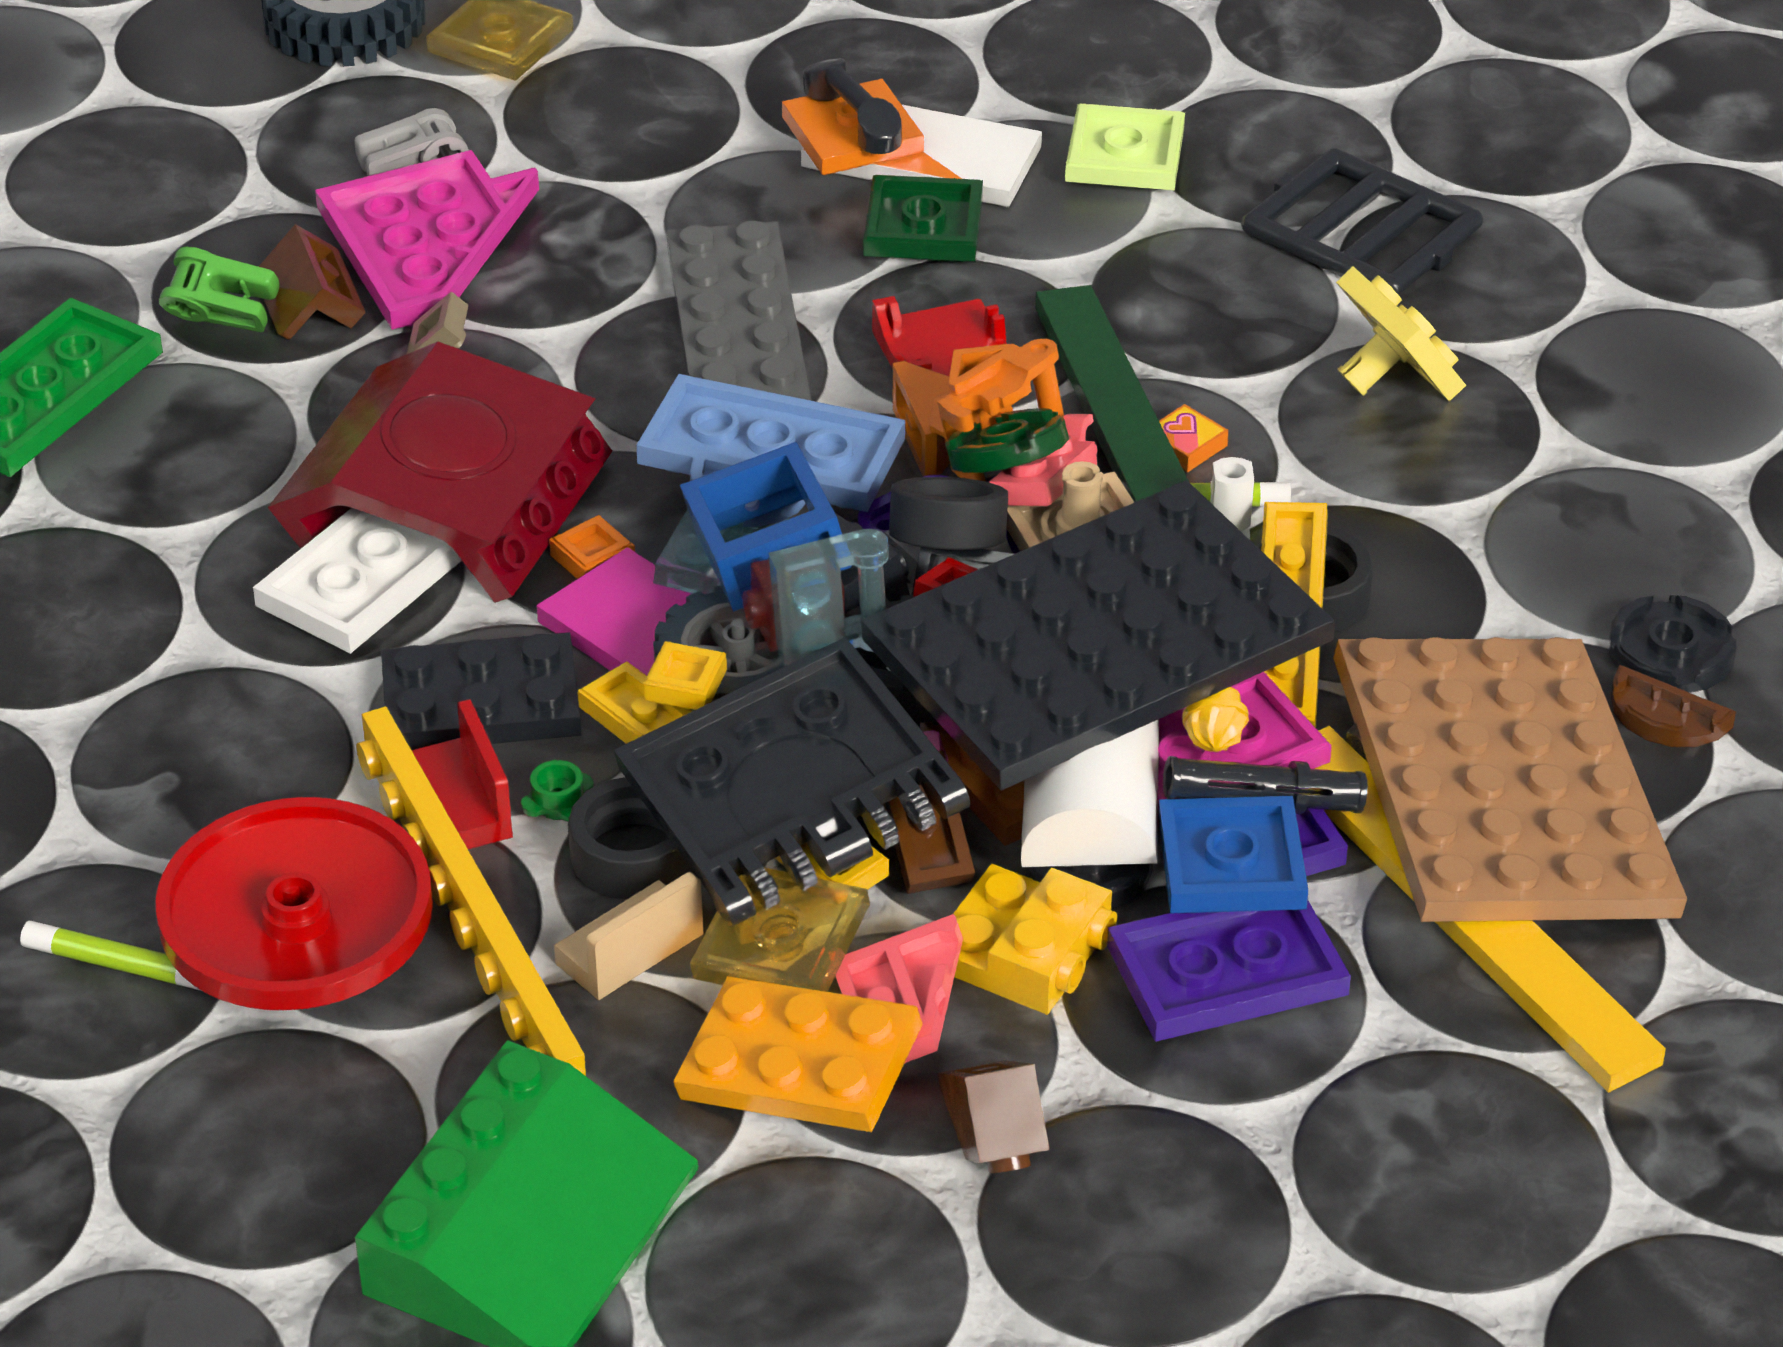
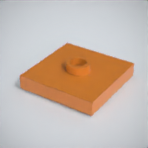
[782,79,924,175]

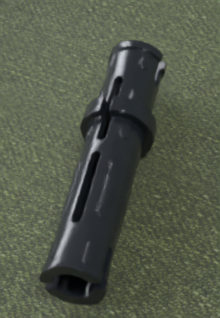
[1163,756,1368,814]

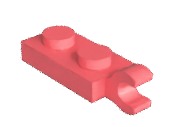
[989,414,1098,506]

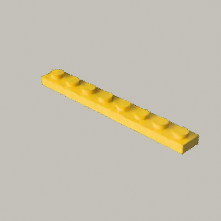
[356,706,586,1076]

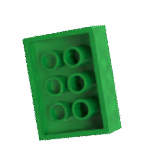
[355,1040,698,1347]

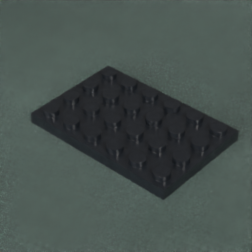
[861,480,1335,791]

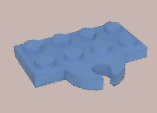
[636,374,905,527]

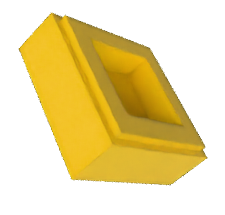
[643,641,727,710]

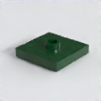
[863,175,983,262]

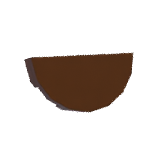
[1611,665,1736,747]

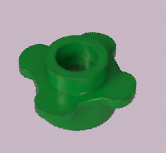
[521,760,594,822]

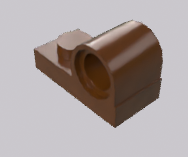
[882,750,975,894]

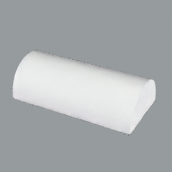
[1021,719,1159,867]

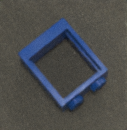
[680,441,852,612]

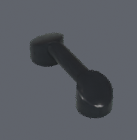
[803,58,902,154]

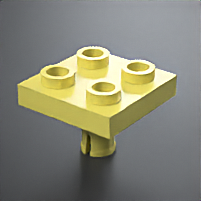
[1336,266,1466,402]

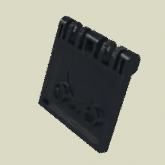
[614,637,970,927]

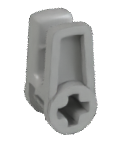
[355,108,469,176]

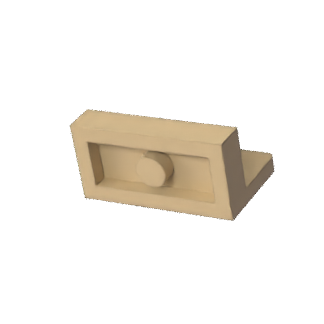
[554,872,703,1000]

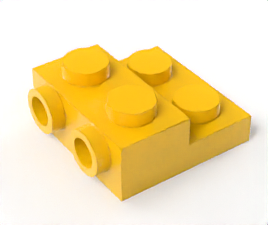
[953,863,1117,1015]

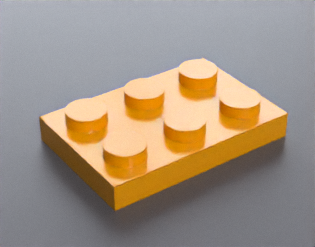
[673,976,923,1132]

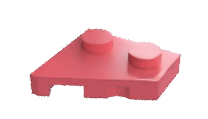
[830,914,963,1064]

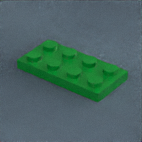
[0,297,163,477]

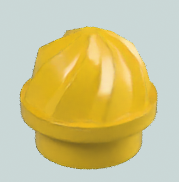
[1182,687,1249,753]

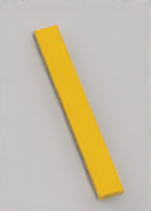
[1311,726,1666,1093]

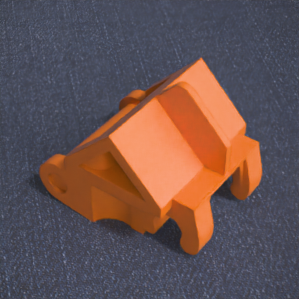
[929,339,1064,482]

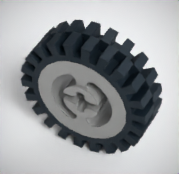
[261,0,426,67]

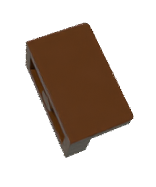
[258,224,366,340]

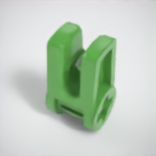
[159,246,280,332]

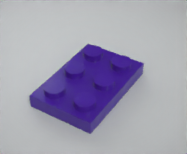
[1107,901,1351,1042]

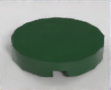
[945,408,1069,473]

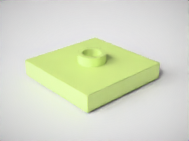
[1065,103,1185,190]

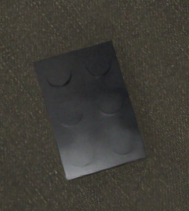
[381,632,582,750]

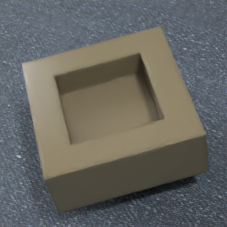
[407,292,468,354]

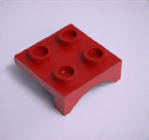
[872,296,1007,377]

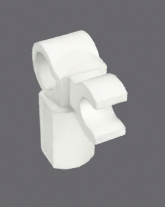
[1210,457,1254,540]

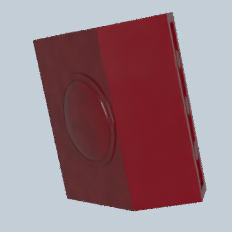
[268,341,613,603]

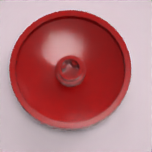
[156,797,433,1010]

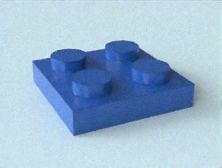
[1158,796,1308,913]

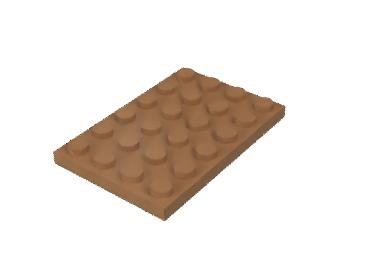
[1333,637,1687,922]

